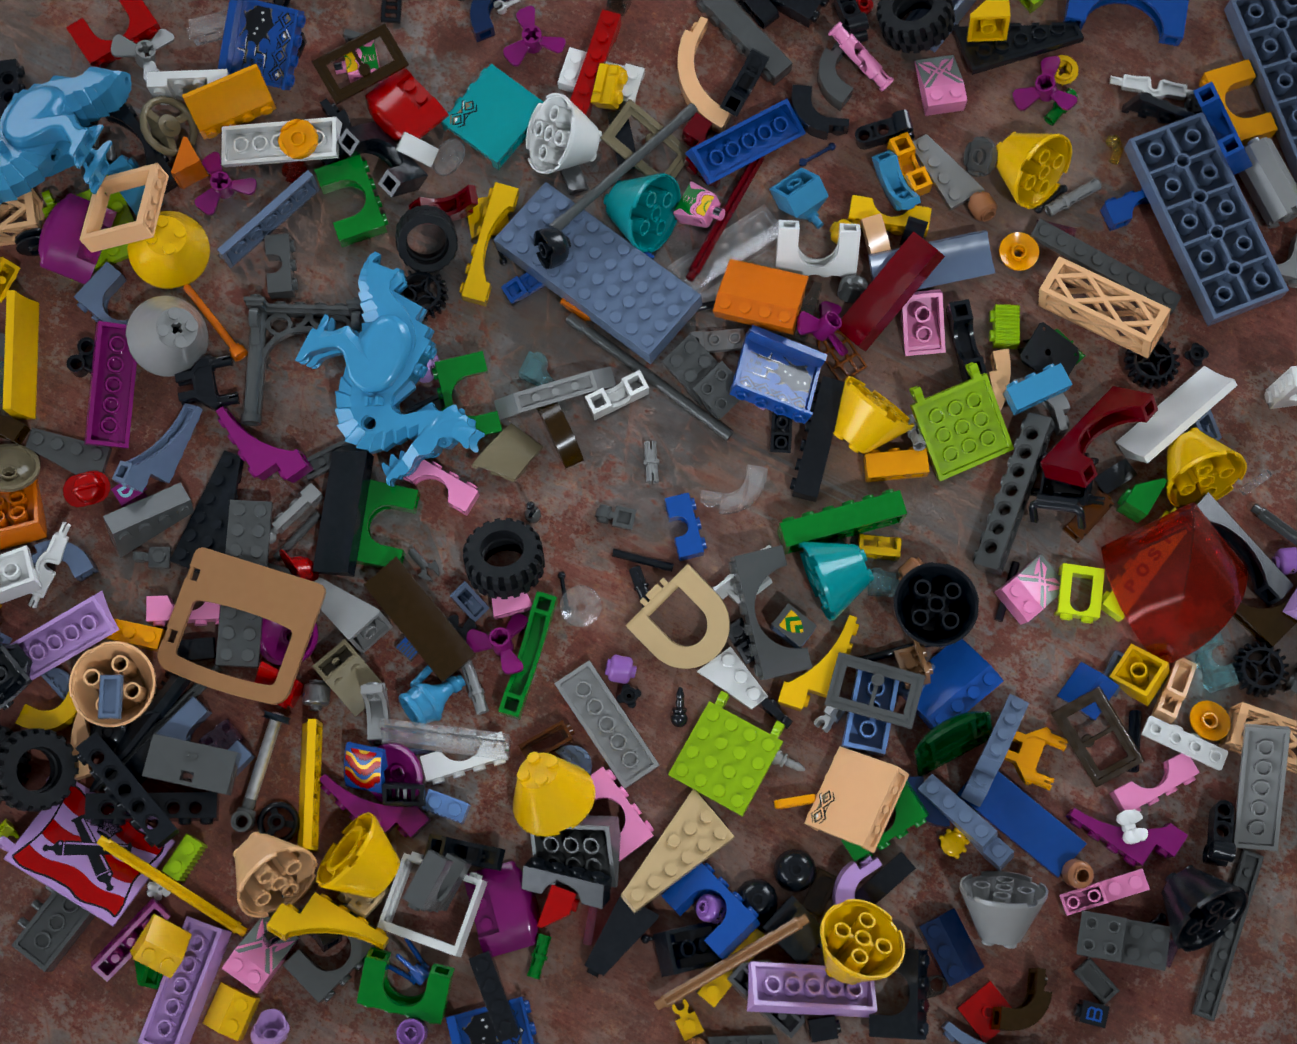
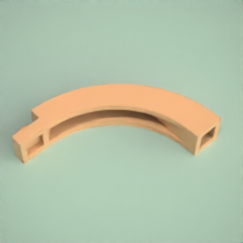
[677,16,731,134]

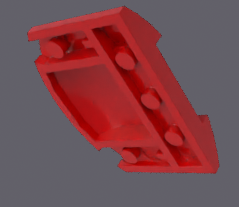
[366,68,449,141]

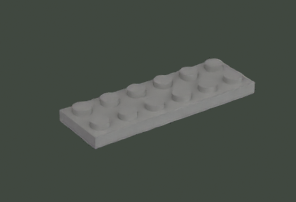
[554,660,660,789]
[1233,724,1290,851]

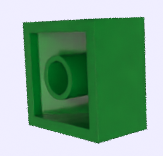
[1116,478,1168,524]

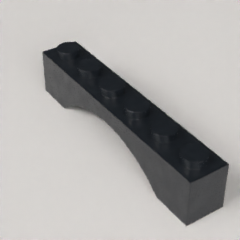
[105,100,179,195]
[1184,492,1293,607]

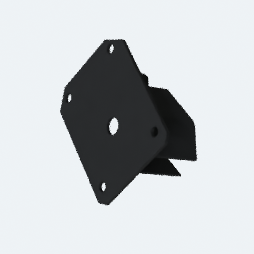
[1018,322,1079,376]

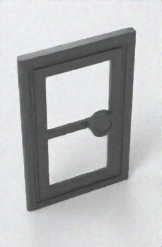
[824,652,925,729]

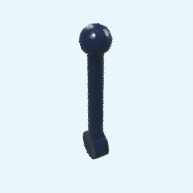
[799,143,836,167]

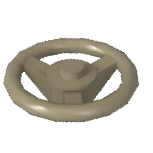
[139,96,198,157]

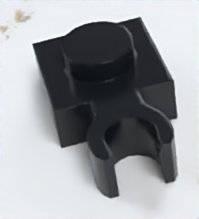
[759,698,793,729]

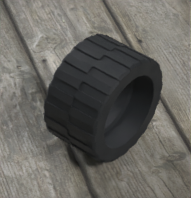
[395,205,458,273]

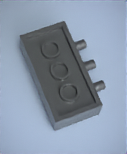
[11,886,95,972]

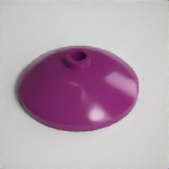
[260,618,319,666]
[371,743,423,803]

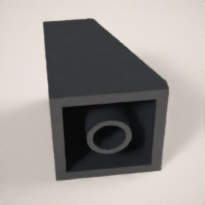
[760,895,822,964]

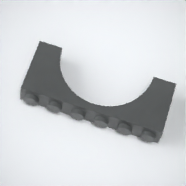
[729,545,812,680]

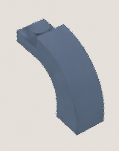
[31,540,99,582]

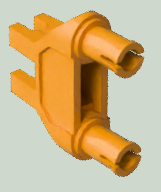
[1004,727,1068,791]

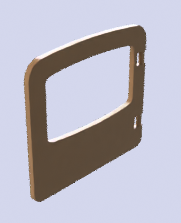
[157,547,326,705]

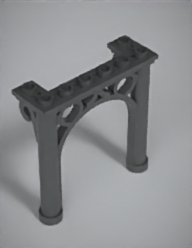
[241,294,365,426]

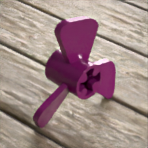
[503,6,566,67]
[1013,56,1078,111]
[195,152,257,216]
[797,301,848,356]
[466,613,528,675]

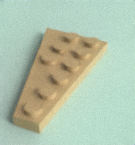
[621,789,735,914]

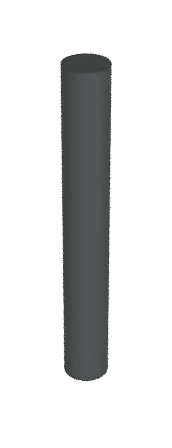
[273,511,322,561]

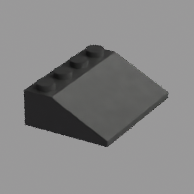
[530,815,621,887]

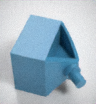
[769,167,829,229]

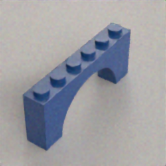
[1063,0,1189,46]

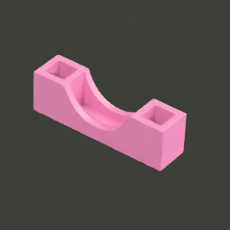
[403,460,480,516]
[146,596,221,628]
[1109,753,1200,812]

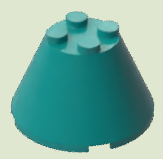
[603,173,681,253]
[799,542,874,622]

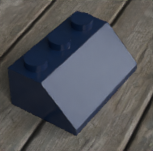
[916,908,984,987]

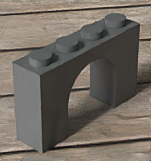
[402,850,471,913]
[283,903,380,1003]

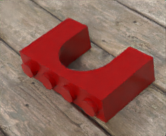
[66,0,161,68]

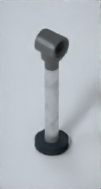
[230,710,291,832]

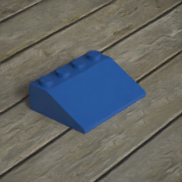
[898,639,1004,730]

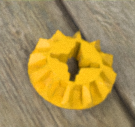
[1054,55,1079,86]

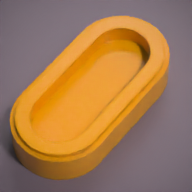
[774,794,816,809]

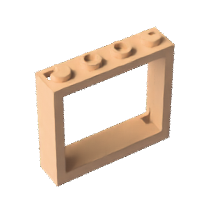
[79,163,169,253]

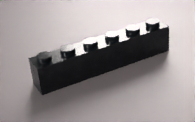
[790,376,845,502]

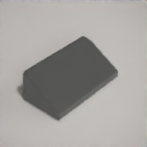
[560,165,588,196]

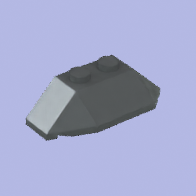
[727,960,805,1038]

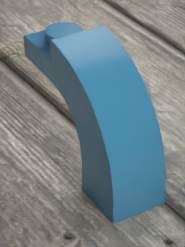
[872,150,921,211]

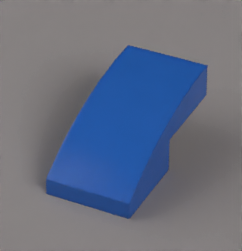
[501,272,545,304]

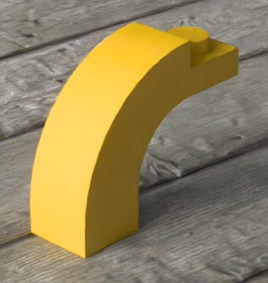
[16,692,77,732]

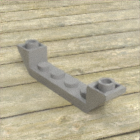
[494,367,616,420]

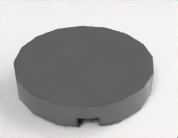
[963,136,998,177]

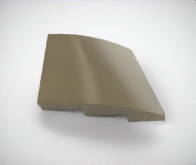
[471,423,543,482]

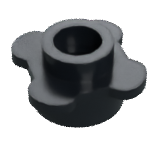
[1184,343,1209,367]
[617,684,641,708]

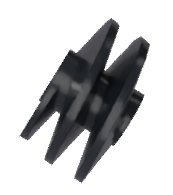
[15,228,42,256]

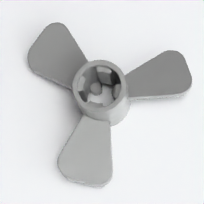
[111,29,174,83]

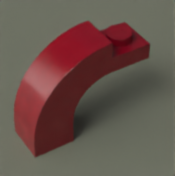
[409,185,478,225]

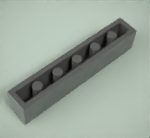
[696,0,793,86]

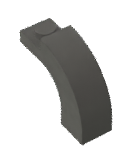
[817,42,854,111]

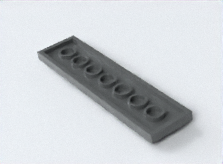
[215,500,273,668]

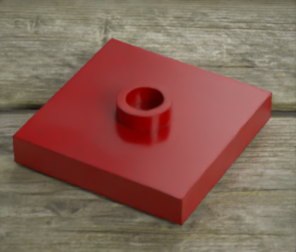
[956,981,1012,1043]

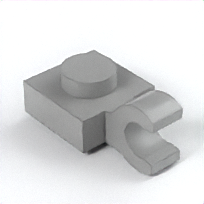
[814,706,845,733]

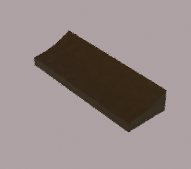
[363,557,475,683]

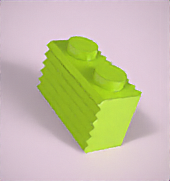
[989,304,1020,349]
[162,834,208,882]

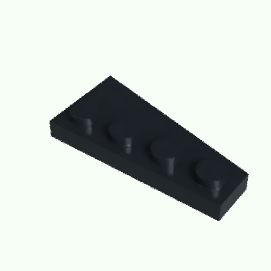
[1121,91,1195,124]

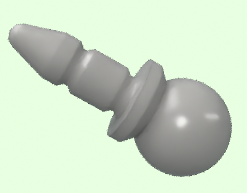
[772,750,805,771]

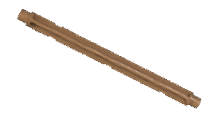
[654,914,810,1010]

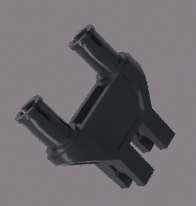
[174,353,240,411]

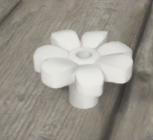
[147,876,171,901]

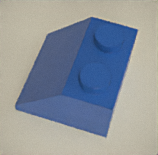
[1057,662,1120,720]

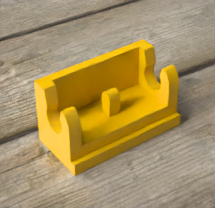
[858,534,901,561]

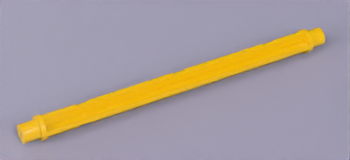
[97,835,248,937]

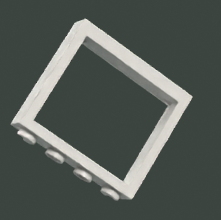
[377,851,488,957]

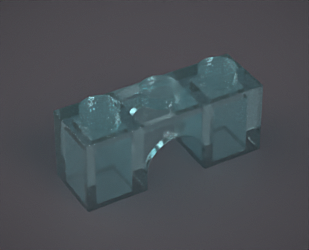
[1188,624,1239,694]

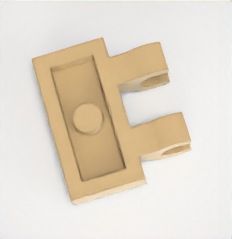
[337,887,390,919]

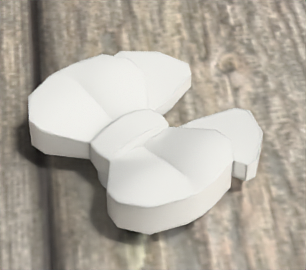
[1116,809,1148,844]

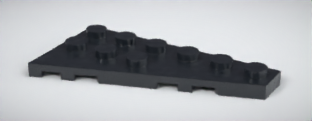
[952,22,1084,75]
[170,450,244,573]

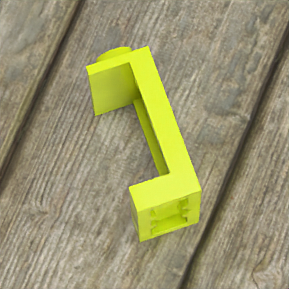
[1054,563,1105,624]

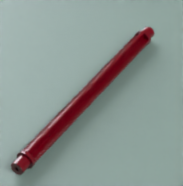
[686,156,764,282]

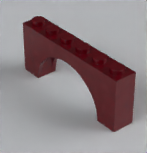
[1040,386,1158,488]

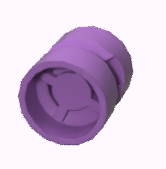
[396,1018,428,1044]

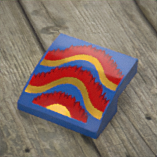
[344,742,388,794]

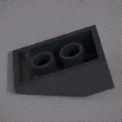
[653,922,722,977]

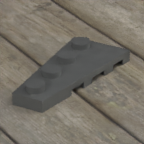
[25,428,112,475]

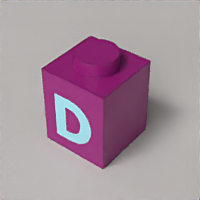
[111,484,148,507]

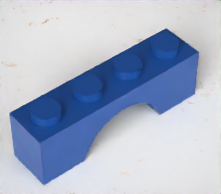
[1100,189,1150,231]

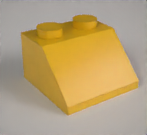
[967,0,1011,42]
[1109,644,1170,706]
[130,914,192,979]
[203,982,261,1041]

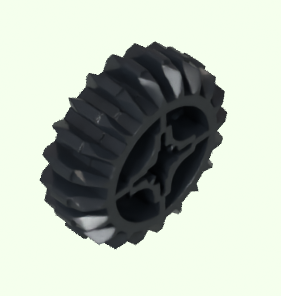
[400,270,449,321]
[1124,337,1180,390]
[1230,641,1289,698]

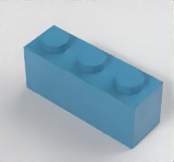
[107,155,163,216]
[1003,363,1073,415]

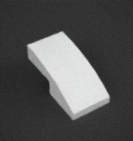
[396,132,439,167]

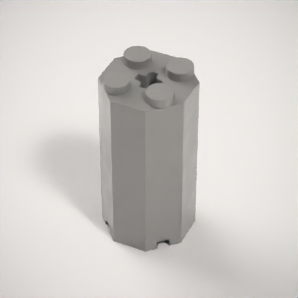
[1238,137,1297,228]

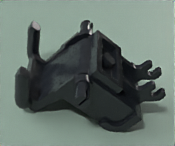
[1029,452,1105,530]

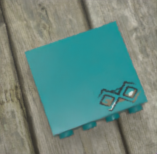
[442,64,543,171]

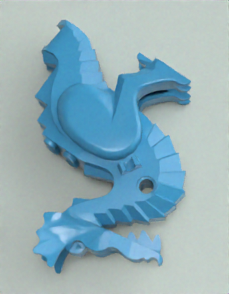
[0,66,132,205]
[295,252,485,487]

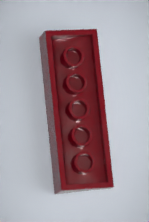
[839,231,945,352]

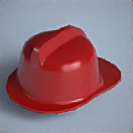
[63,471,110,507]
[279,549,319,581]

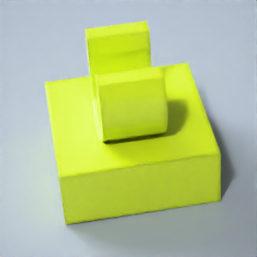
[0,819,19,839]

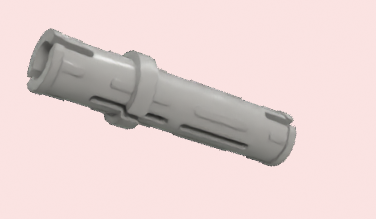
[1044,178,1101,217]
[461,660,490,715]

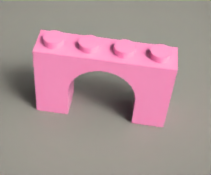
[591,767,654,863]

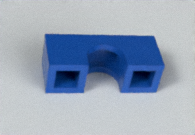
[664,492,707,561]

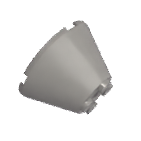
[126,296,209,377]
[960,871,1048,949]

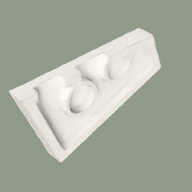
[697,646,768,710]

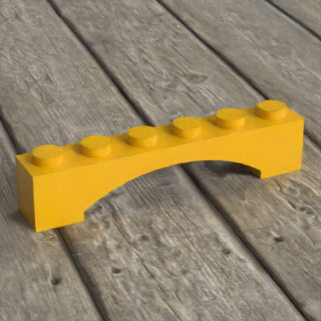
[459,182,520,307]

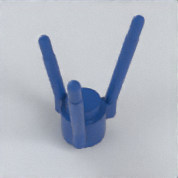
[389,938,430,986]

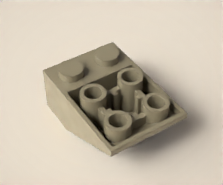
[312,639,388,717]

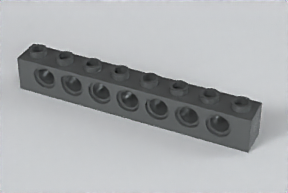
[973,412,1055,576]

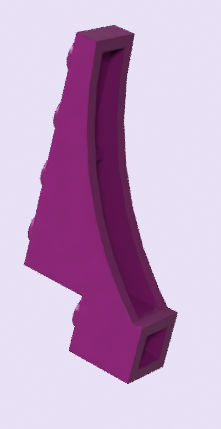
[216,406,314,483]
[319,774,432,838]
[1066,808,1188,867]

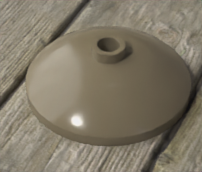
[0,444,40,492]

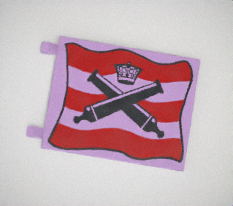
[0,777,175,927]

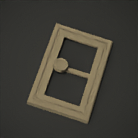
[600,99,689,178]

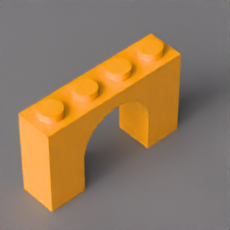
[1199,59,1278,146]

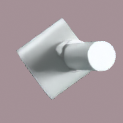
[493,0,521,15]

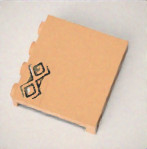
[804,746,909,853]

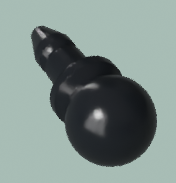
[671,687,688,727]

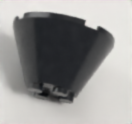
[894,562,979,647]
[1161,865,1249,952]

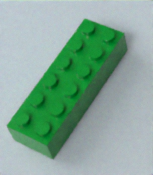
[777,489,907,555]

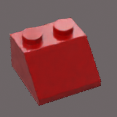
[254,661,304,709]
[537,885,580,928]

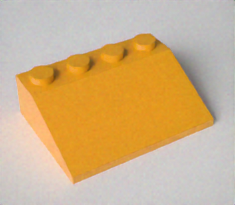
[182,63,277,140]

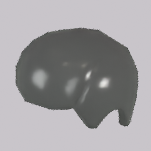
[837,274,869,303]

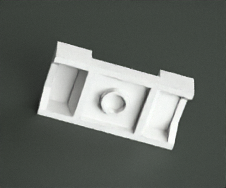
[558,47,645,107]
[147,69,228,105]

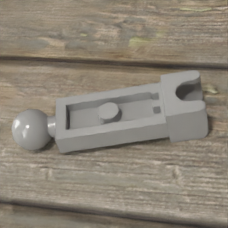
[688,328,745,353]
[270,483,325,544]

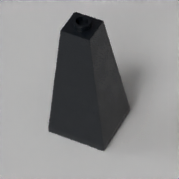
[584,895,659,978]

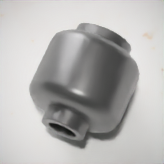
[302,680,331,711]

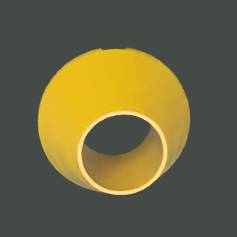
[316,812,400,898]

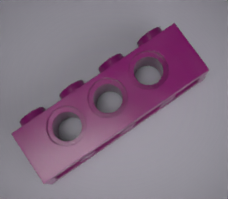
[91,897,171,982]

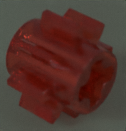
[282,161,307,183]

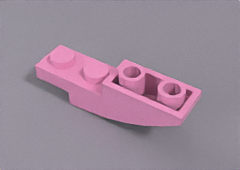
[1060,868,1150,916]

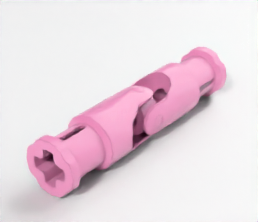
[828,22,894,92]

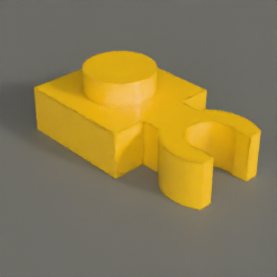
[672,999,704,1041]

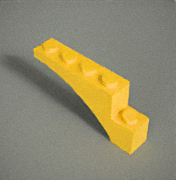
[777,615,859,712]
[266,892,389,950]

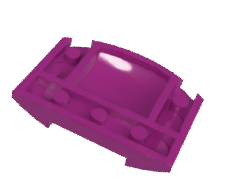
[38,193,117,284]
[464,861,539,957]

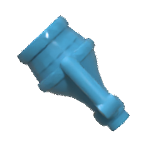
[398,665,466,729]

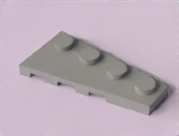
[913,134,985,211]

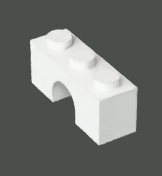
[585,370,649,421]

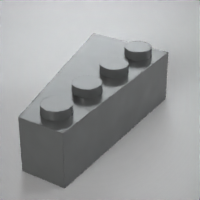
[103,482,194,558]

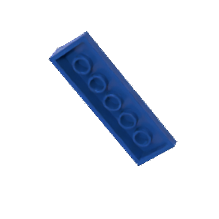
[685,98,806,185]
[956,771,1087,878]

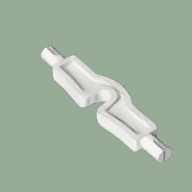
[1109,74,1194,101]
[28,522,71,608]

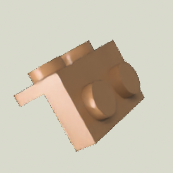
[894,640,933,689]

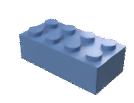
[841,669,899,757]

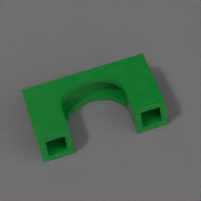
[314,154,389,248]
[432,351,502,436]
[357,480,421,569]
[841,780,930,862]
[356,947,455,1024]

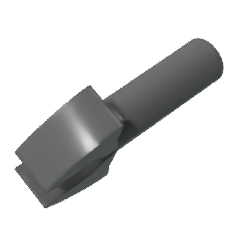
[408,548,440,582]

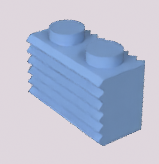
[422,789,471,825]

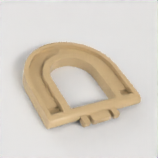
[626,564,730,669]

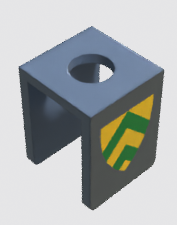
[770,603,817,649]

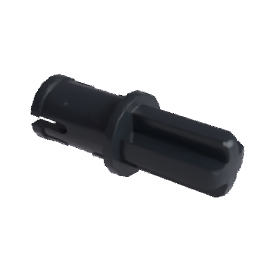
[629,566,650,608]

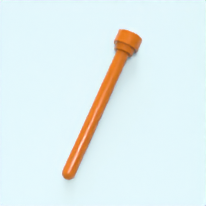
[183,284,248,362]

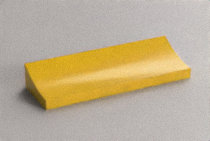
[3,290,39,420]
[297,719,323,851]

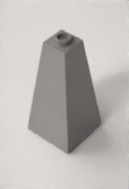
[313,577,393,655]

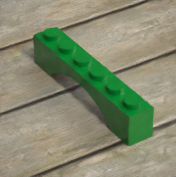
[498,591,558,720]

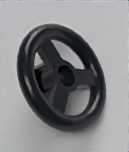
[257,801,300,842]

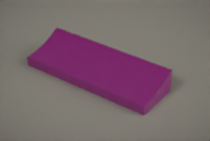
[84,321,137,449]

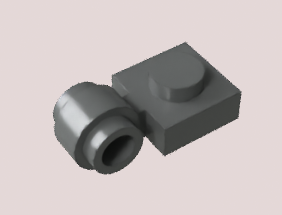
[595,504,637,531]

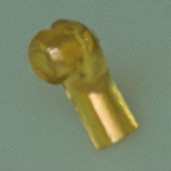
[1106,135,1124,165]

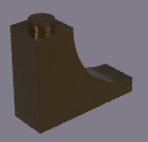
[1221,596,1297,647]

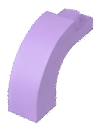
[832,856,882,905]

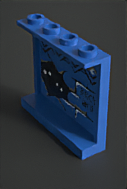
[218,0,306,90]
[729,325,827,424]
[446,996,539,1044]

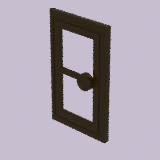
[312,22,409,105]
[1051,686,1145,788]

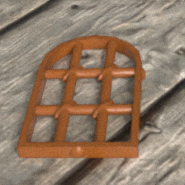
[818,330,868,381]

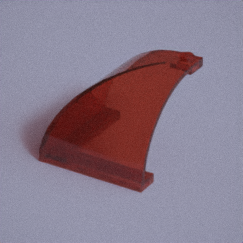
[1101,502,1248,664]

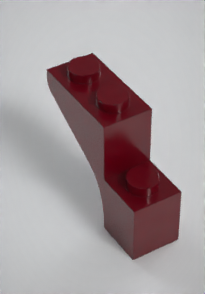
[682,112,720,189]

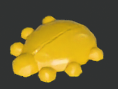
[939,827,970,859]

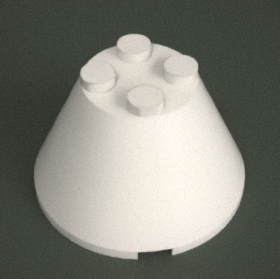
[526,93,602,174]

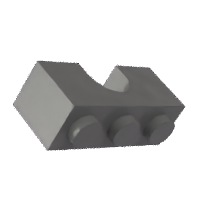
[264,233,298,299]

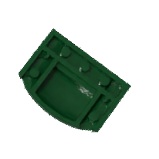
[914,711,992,776]

